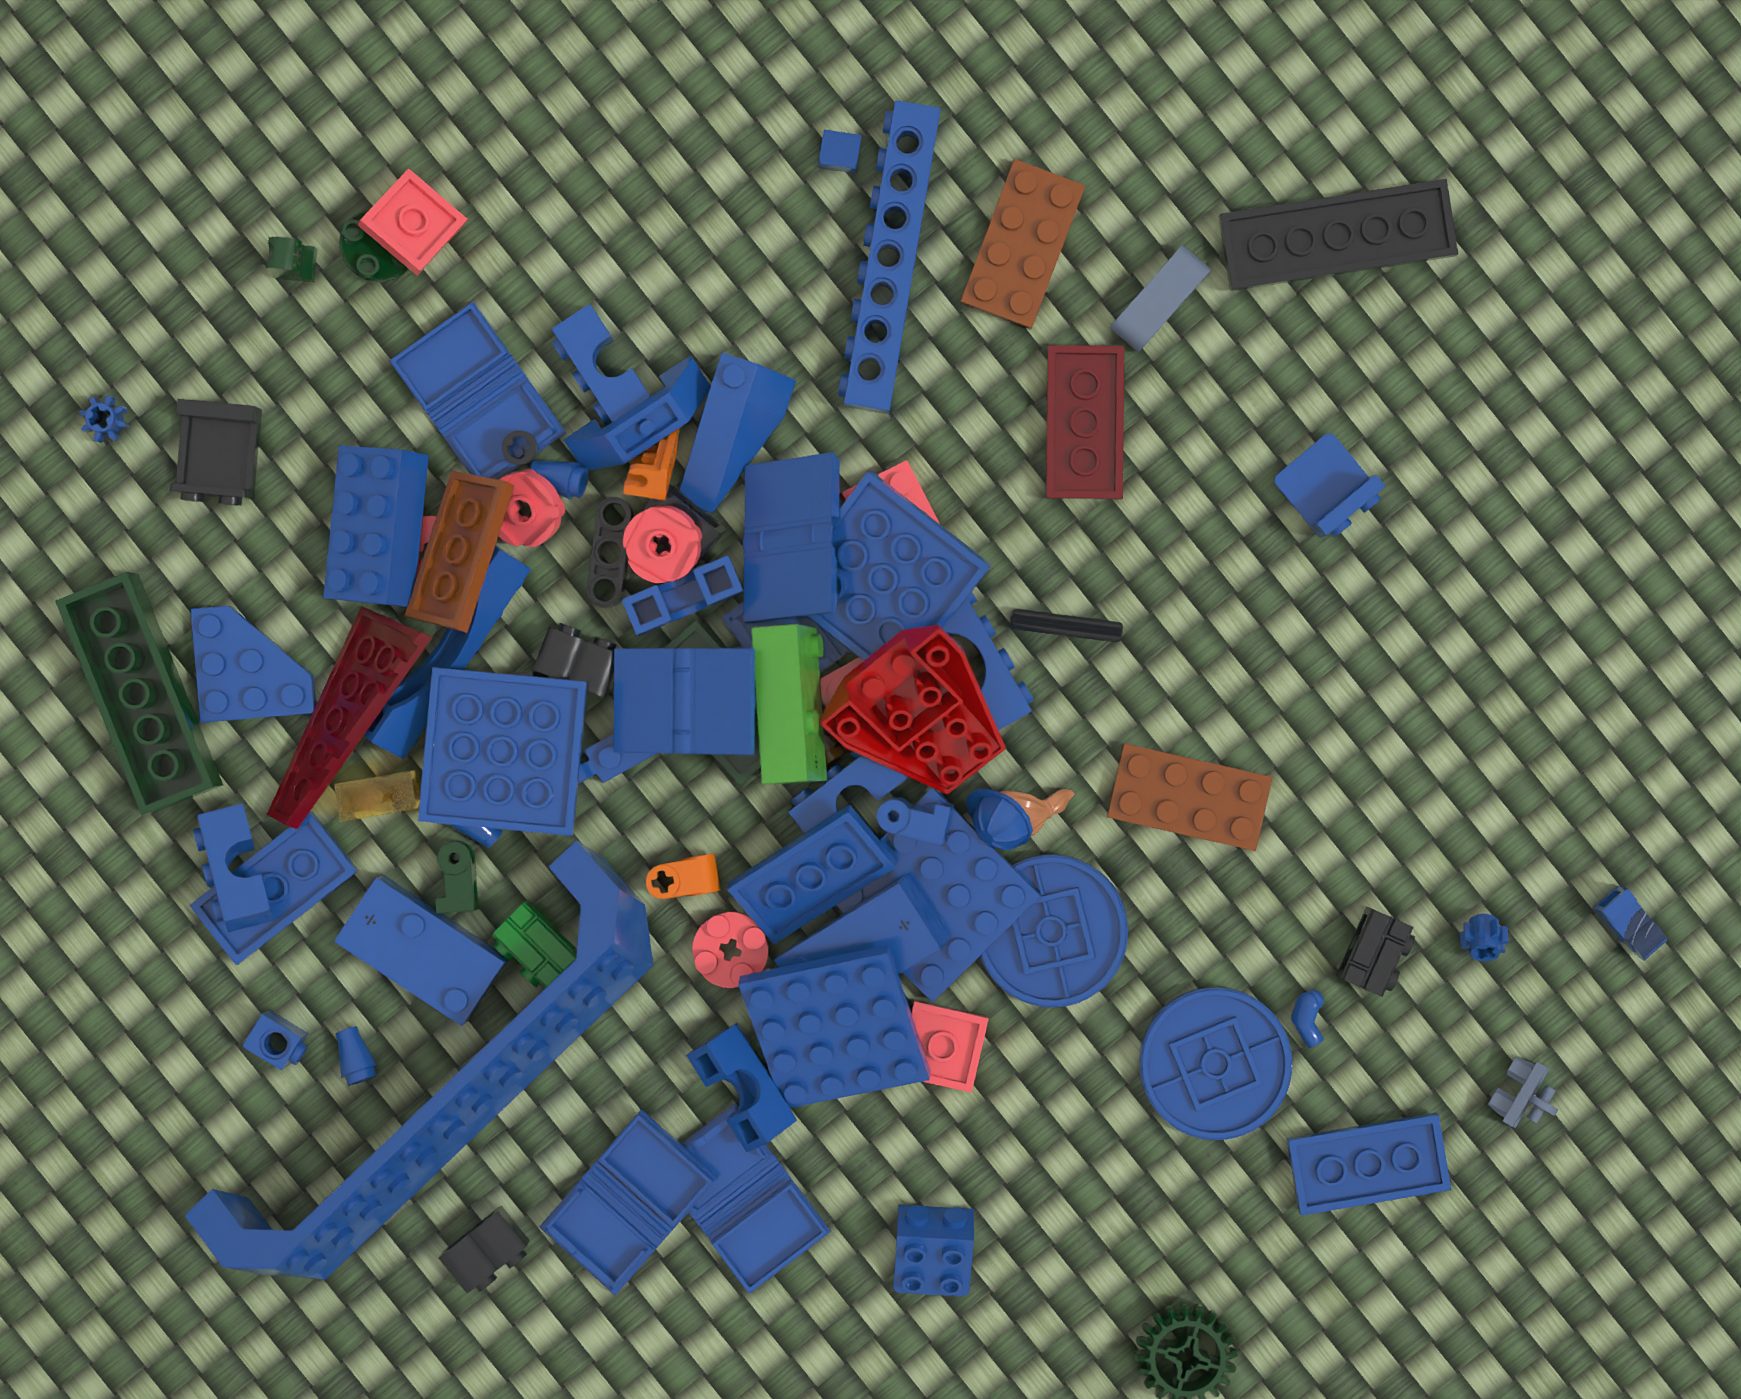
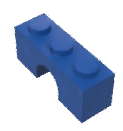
[551,304,651,425]
[622,555,744,636]
[789,752,907,833]
[193,803,273,932]
[686,1023,797,1152]

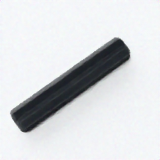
[1010,609,1123,643]

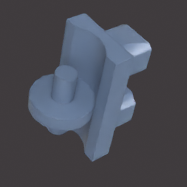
[1488,1057,1558,1128]

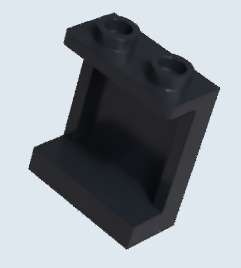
[170,399,262,506]

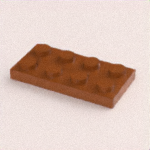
[960,159,1086,330]
[405,471,514,633]
[1106,743,1273,851]

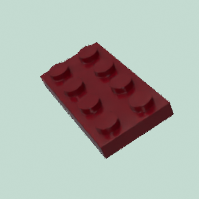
[1046,345,1124,500]

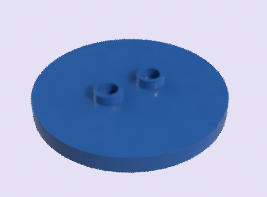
[980,854,1129,1007]
[1139,987,1293,1140]

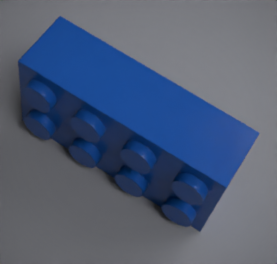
[323,445,429,607]

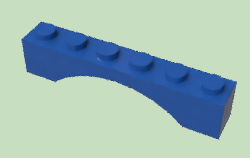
[364,545,531,759]

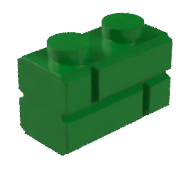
[492,900,577,988]

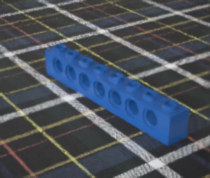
[838,100,941,414]

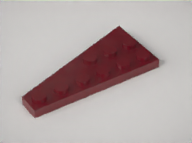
[266,606,432,829]

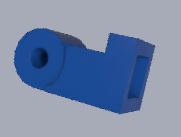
[877,797,954,845]

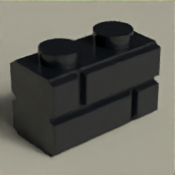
[1336,906,1415,997]

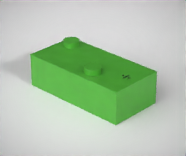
[752,624,827,784]

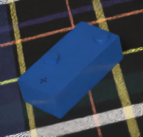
[774,873,950,974]
[334,875,509,1026]

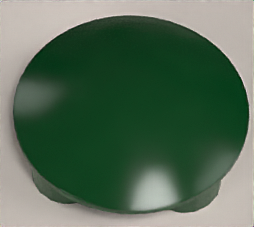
[339,209,408,282]

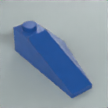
[680,352,796,513]

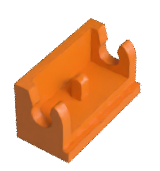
[623,428,679,500]

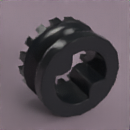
[502,430,538,465]

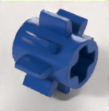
[79,395,130,443]
[1460,914,1509,961]

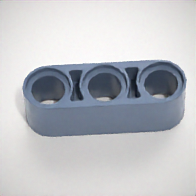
[1110,245,1211,352]

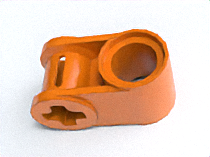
[646,853,721,899]

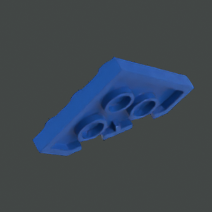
[191,606,316,723]

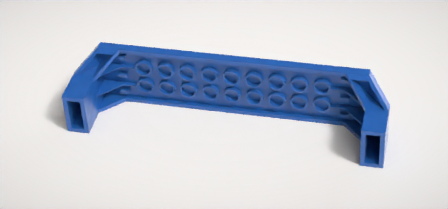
[184,840,654,1280]

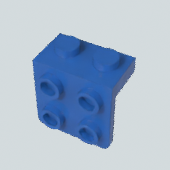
[1274,433,1385,538]
[894,1205,974,1296]

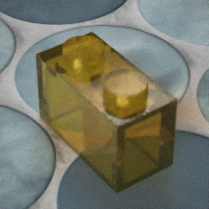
[334,770,421,822]

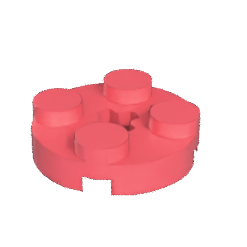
[498,469,565,547]
[623,505,702,583]
[692,911,769,988]

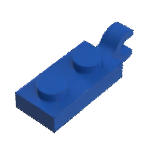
[578,734,657,784]

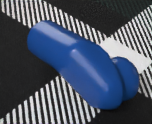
[1291,990,1324,1048]

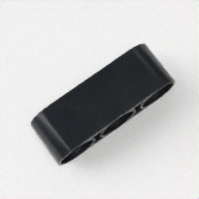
[587,497,634,608]

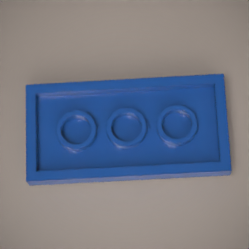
[727,805,896,944]
[189,811,359,965]
[1286,1113,1451,1216]

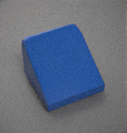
[818,129,862,174]

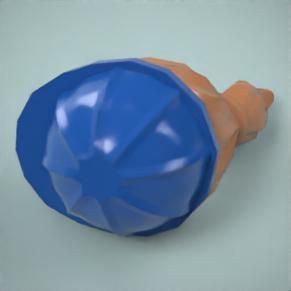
[966,789,1074,850]

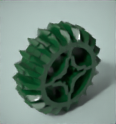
[1134,1302,1238,1399]

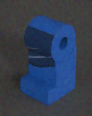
[1593,886,1667,961]

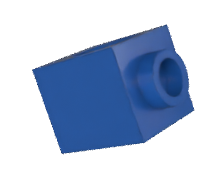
[242,1010,308,1070]

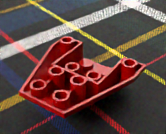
[819,625,1006,794]

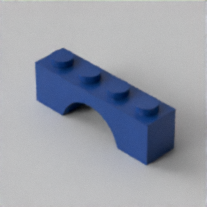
[943,592,1034,730]

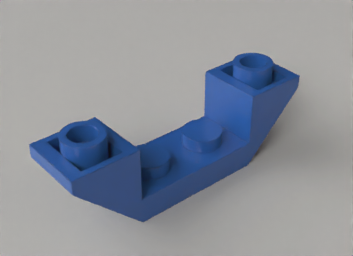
[563,355,711,470]

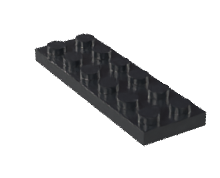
[1219,179,1458,291]

